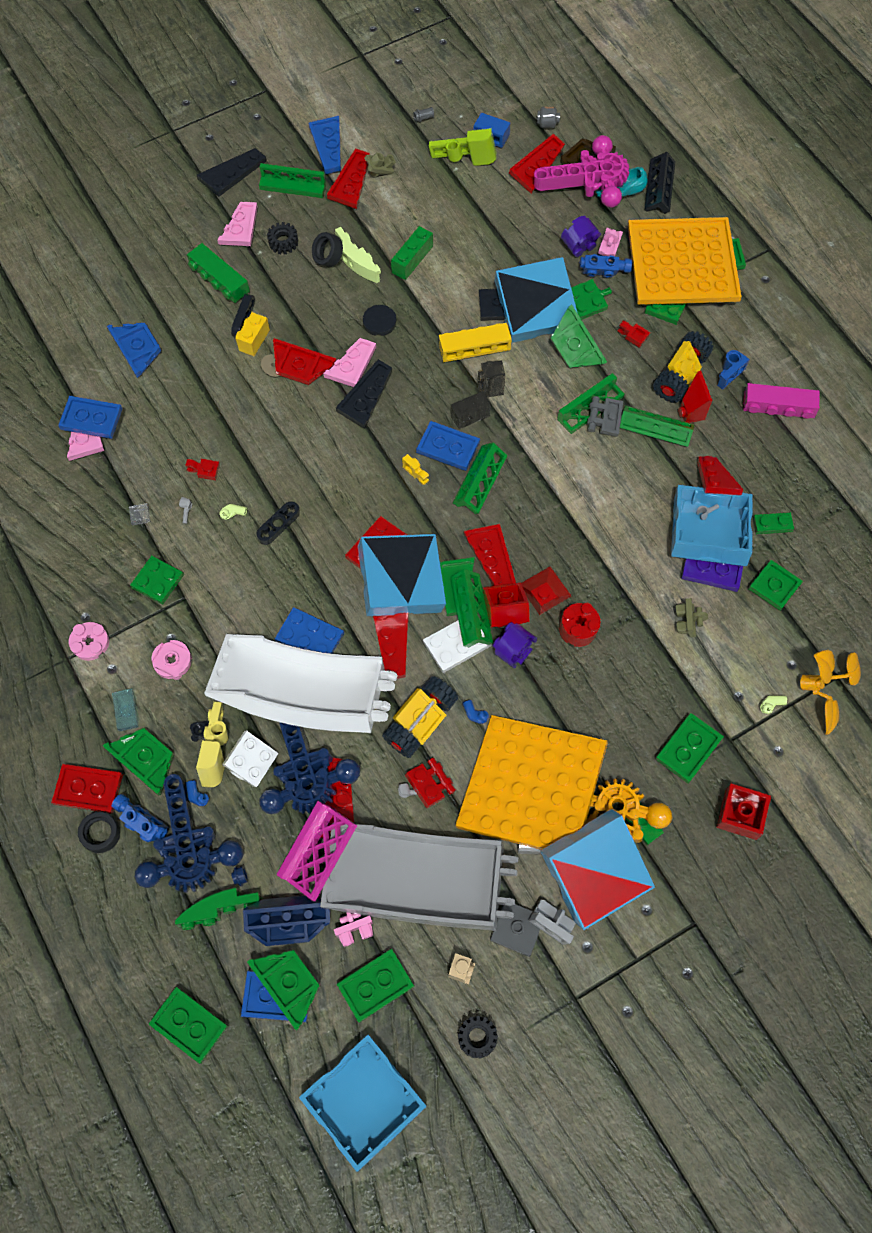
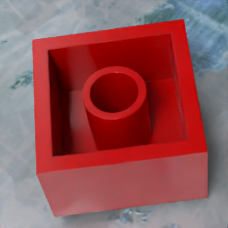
[483,582,530,627]
[716,784,771,840]

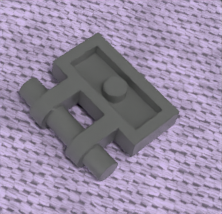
[587,396,623,437]

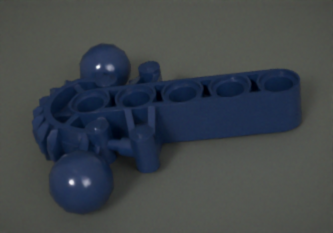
[259,722,361,814]
[134,774,243,893]

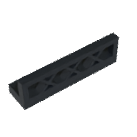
[645,152,676,214]

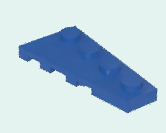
[308,116,341,174]

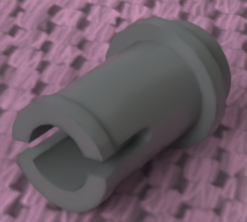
[413,107,434,123]

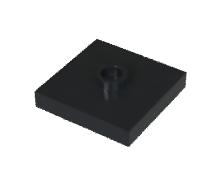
[479,289,505,321]

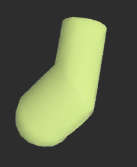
[220,504,247,520]
[760,696,787,714]

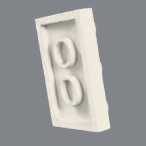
[423,620,492,673]

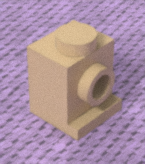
[448,953,475,985]

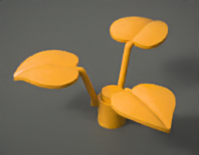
[800,650,861,735]

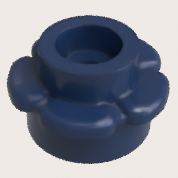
[231,866,248,886]

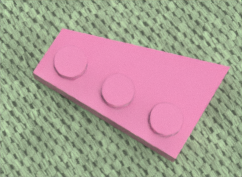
[217,202,258,246]
[324,338,376,387]
[67,432,104,461]

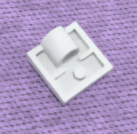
[222,731,278,787]

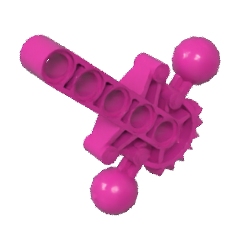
[534,135,629,208]

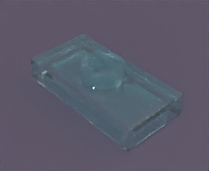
[112,689,139,732]

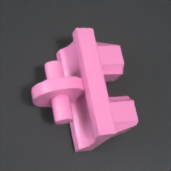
[598,228,623,261]
[334,912,373,947]

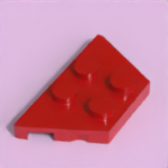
[273,338,336,385]

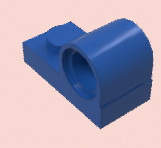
[717,350,749,390]

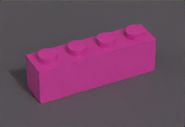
[743,383,820,419]

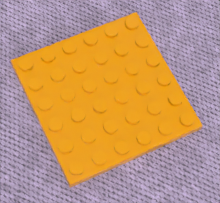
[628,217,742,304]
[455,715,608,850]

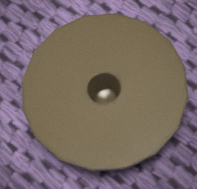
[261,354,279,377]

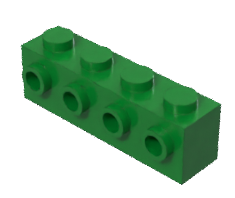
[187,243,250,303]

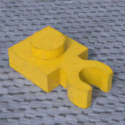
[402,454,429,485]

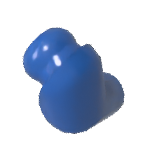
[463,700,489,724]
[186,781,209,806]

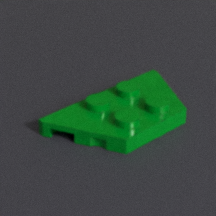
[550,304,607,368]
[103,728,174,796]
[247,950,320,1031]

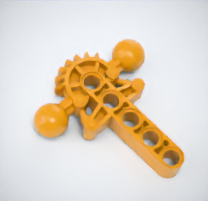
[585,779,672,843]

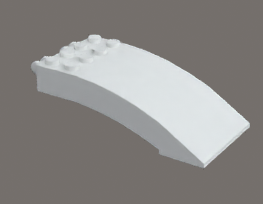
[205,634,397,733]

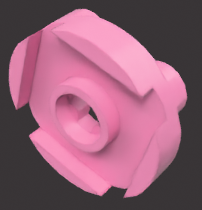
[69,622,109,661]
[151,640,192,680]

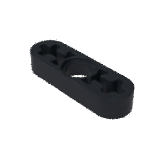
[231,294,255,337]
[256,501,300,545]

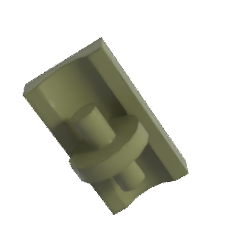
[364,152,396,177]
[676,598,708,638]

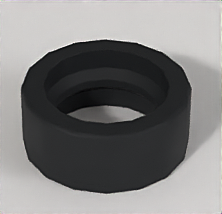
[312,232,343,267]
[78,812,120,853]

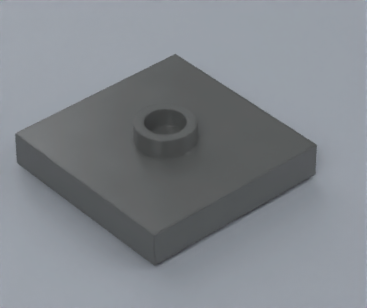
[490,904,540,958]

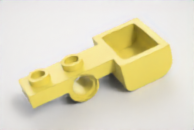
[196,702,228,787]

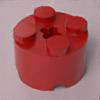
[559,603,601,647]

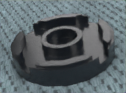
[362,305,397,336]

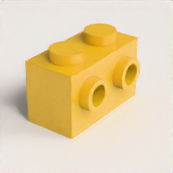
[235,312,270,356]

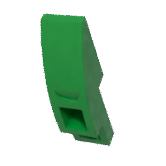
[175,888,261,930]

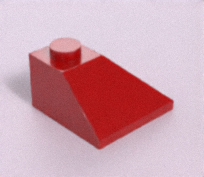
[678,371,712,423]
[521,567,571,615]

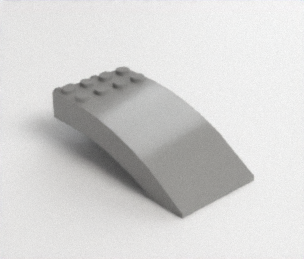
[320,823,518,931]

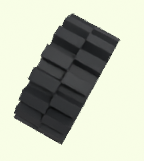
[267,222,298,255]
[458,1016,498,1059]

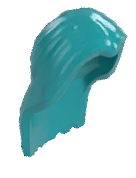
[596,167,647,197]

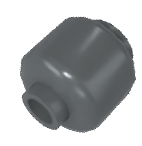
[537,106,560,129]

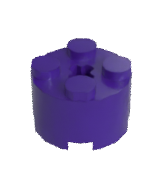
[561,215,601,257]
[493,622,537,668]

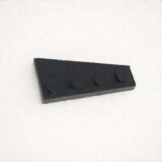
[197,148,267,197]
[336,359,392,429]

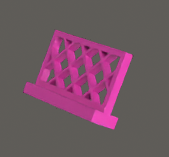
[276,801,357,901]

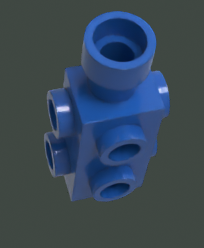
[580,254,632,278]
[112,794,168,842]

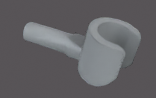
[179,497,192,524]
[697,504,719,520]
[398,784,417,798]

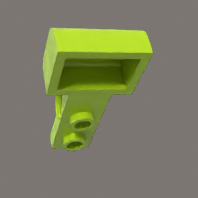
[429,128,497,166]

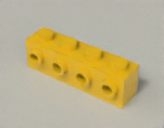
[439,323,512,362]

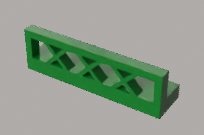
[259,163,326,198]
[557,373,625,434]
[620,406,695,447]
[453,442,508,514]
[451,569,493,648]

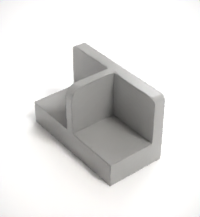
[528,900,576,945]

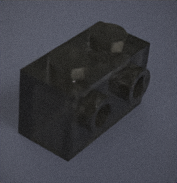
[477,360,505,398]
[451,391,491,430]

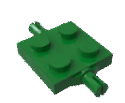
[571,279,612,320]

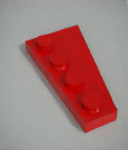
[509,134,565,194]
[327,148,370,209]
[464,524,516,586]
[373,613,408,679]
[320,758,354,840]

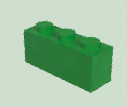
[391,226,433,280]

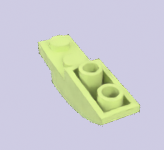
[335,227,381,283]

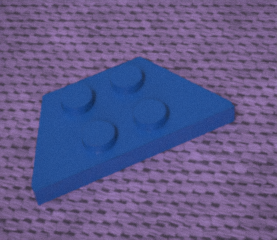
[107,323,161,377]

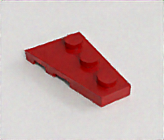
[697,456,743,495]

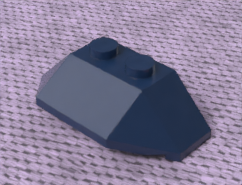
[243,895,330,946]

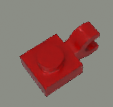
[618,320,650,348]
[185,459,220,481]

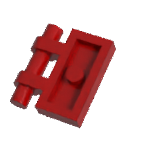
[405,757,456,809]

